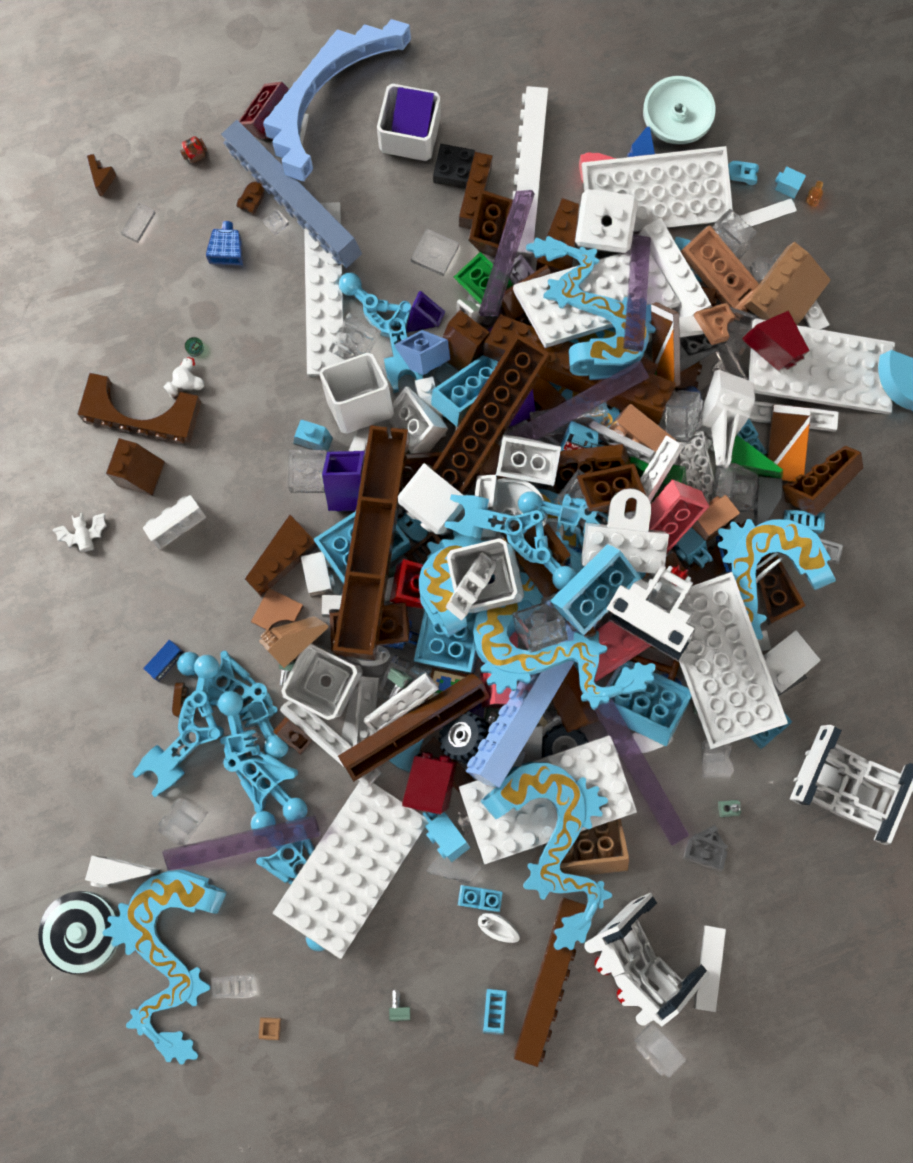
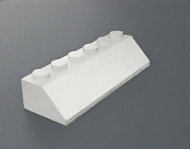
[631,218,712,317]

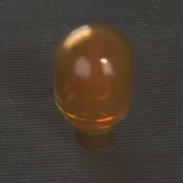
[806,181,823,206]

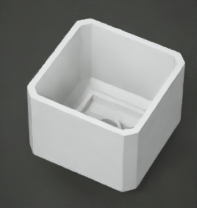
[377,83,441,161]
[575,189,638,254]
[319,353,394,434]
[398,463,467,535]
[447,538,524,613]
[281,644,363,720]

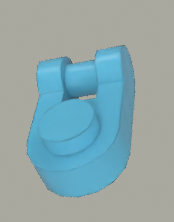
[728,161,759,185]
[397,510,428,542]

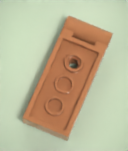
[680,225,759,319]

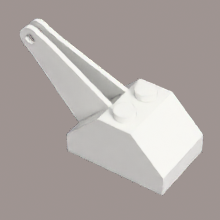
[698,370,755,468]

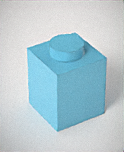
[775,166,806,199]

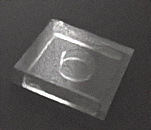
[411,229,459,276]

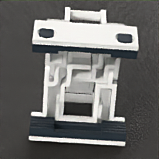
[607,565,695,661]
[789,725,913,845]
[584,893,710,1027]

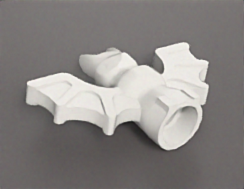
[53,513,107,552]

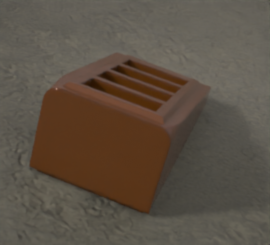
[404,532,443,565]

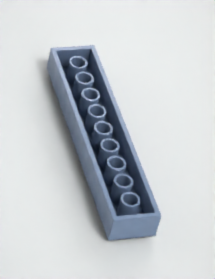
[221,120,362,268]

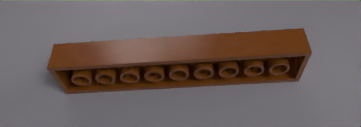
[484,314,676,425]
[432,334,552,496]

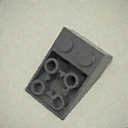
[649,334,720,372]

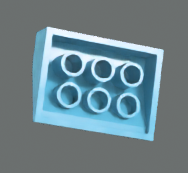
[314,511,411,585]
[414,611,478,675]
[597,661,692,747]

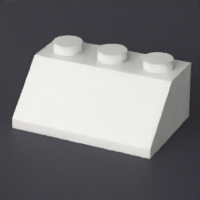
[143,495,206,550]

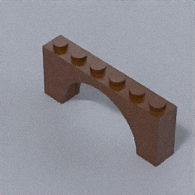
[77,373,201,444]

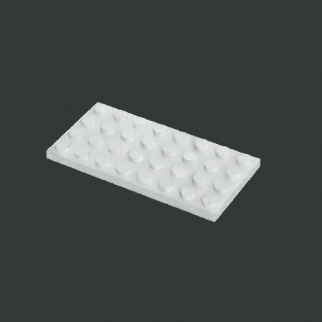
[581,146,734,232]
[513,246,680,348]
[749,318,895,415]
[679,572,788,749]
[459,735,637,865]
[272,782,428,960]

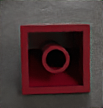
[742,310,810,371]
[402,751,457,815]

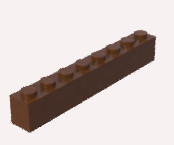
[338,673,490,782]
[513,897,587,1067]

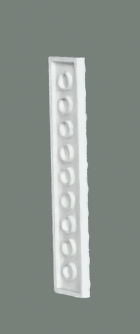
[304,202,344,377]

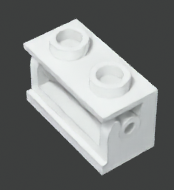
[301,552,335,597]

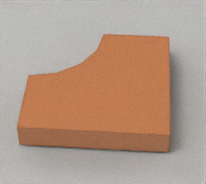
[694,303,736,345]
[251,588,303,630]

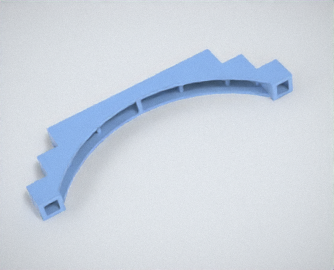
[263,19,411,182]

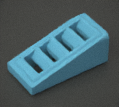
[783,510,825,534]
[483,989,507,1035]

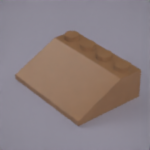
[744,242,831,326]
[259,616,329,668]
[543,818,629,876]

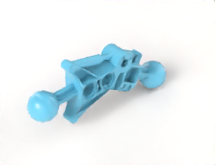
[518,491,646,580]
[177,651,289,760]
[218,691,308,823]
[250,811,325,952]

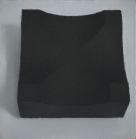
[433,143,475,189]

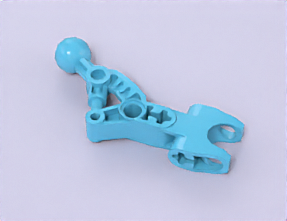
[338,273,423,393]
[444,494,577,590]
[132,655,224,797]

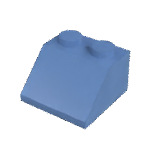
[395,330,450,375]

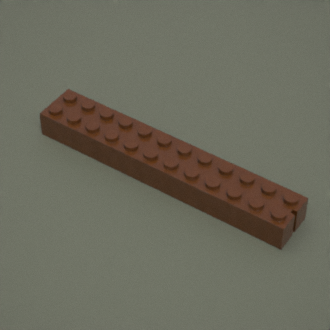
[333,425,410,660]

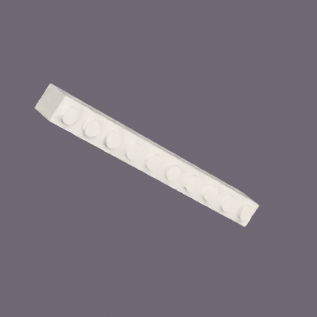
[507,86,548,261]

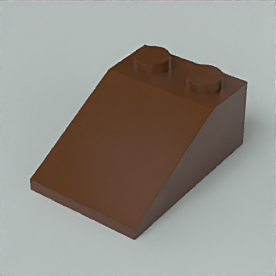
[577,464,646,513]

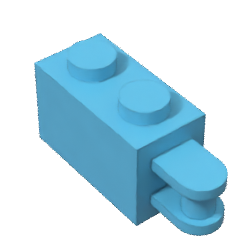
[673,527,713,568]
[422,812,470,862]

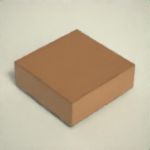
[259,1017,281,1040]

